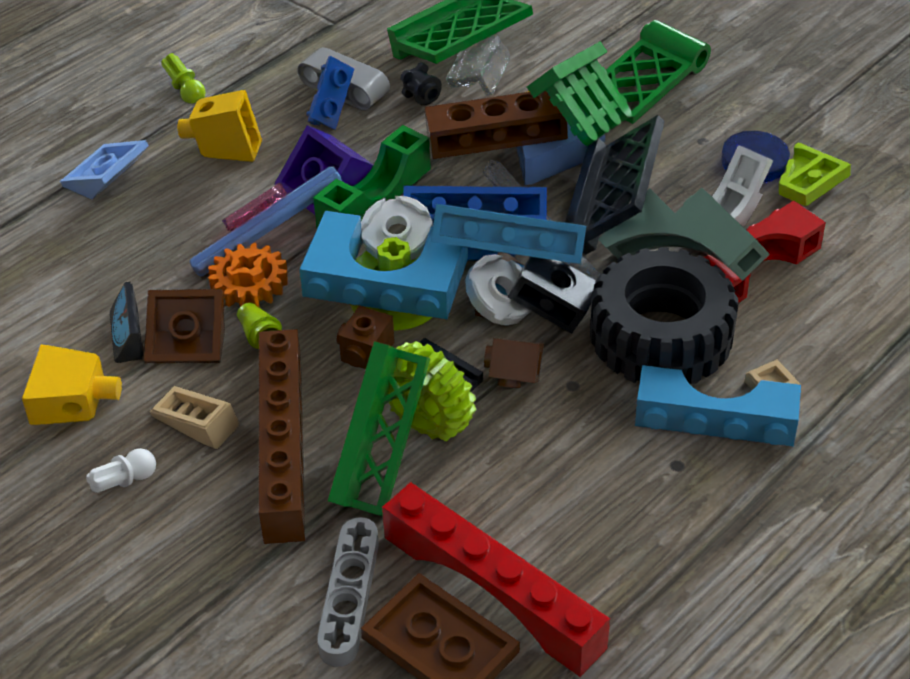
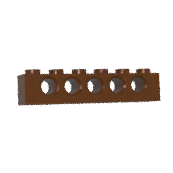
[259,329,305,544]

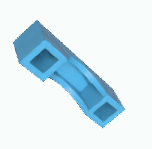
[635,365,801,447]

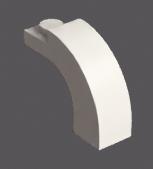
[712,145,773,227]

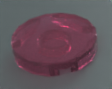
[222,182,287,231]

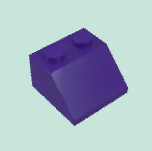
[274,125,373,215]

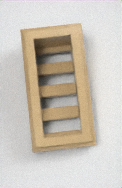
[150,386,239,449]

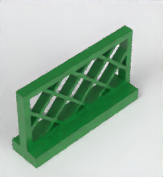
[387,0,533,64]

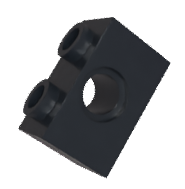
[508,256,596,334]

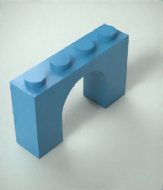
[299,211,468,319]

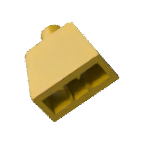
[177,90,262,162]
[22,345,122,425]

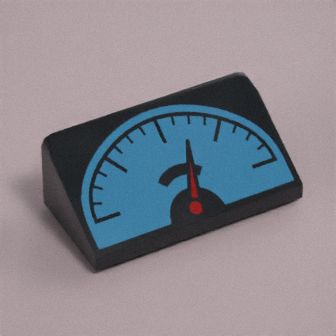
[109,281,143,363]

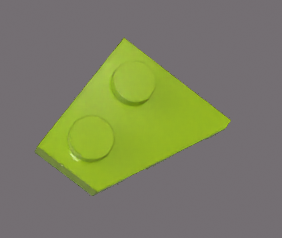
[779,142,851,207]

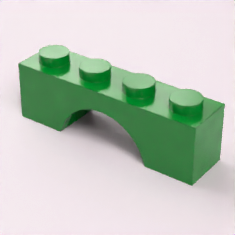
[313,125,431,229]

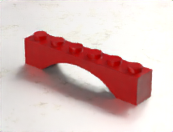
[382,482,610,677]

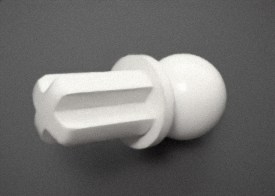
[86,448,156,493]

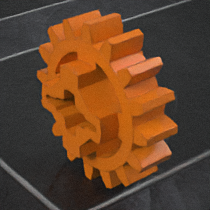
[208,243,288,307]

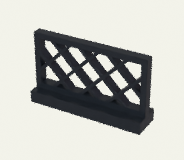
[565,115,665,255]

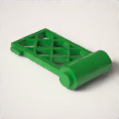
[606,20,711,124]

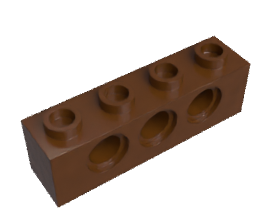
[424,92,568,159]

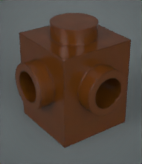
[336,305,395,369]
[484,338,544,388]

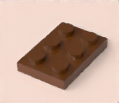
[361,573,520,679]

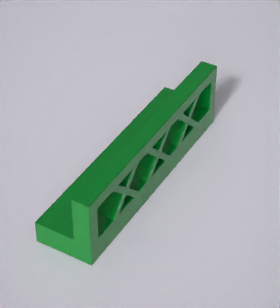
[328,341,430,516]

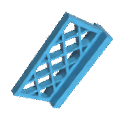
[431,204,586,264]

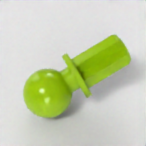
[161,53,206,103]

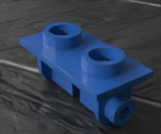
[306,56,355,130]

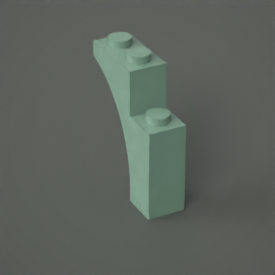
[598,187,770,281]

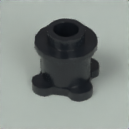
[400,62,442,106]

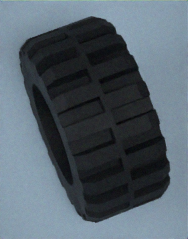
[590,247,738,385]

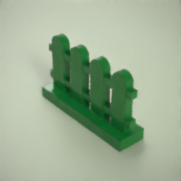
[526,41,632,146]

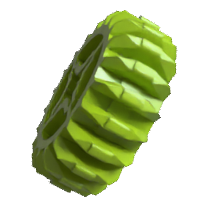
[388,341,477,442]

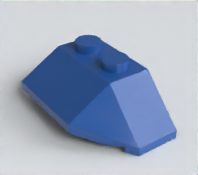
[403,186,547,261]

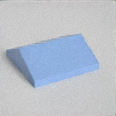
[60,140,149,199]

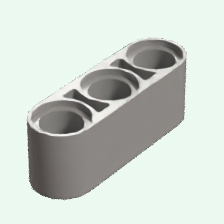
[297,47,390,110]

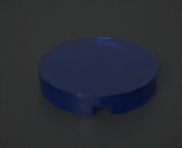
[721,130,790,182]

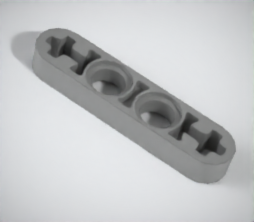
[318,517,379,667]

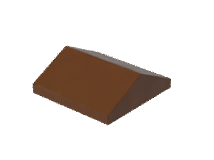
[144,289,225,363]

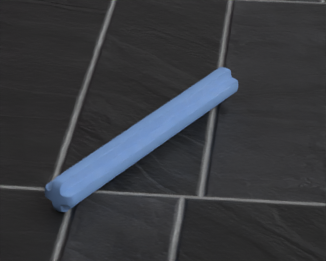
[190,167,342,277]

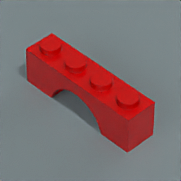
[703,200,826,303]

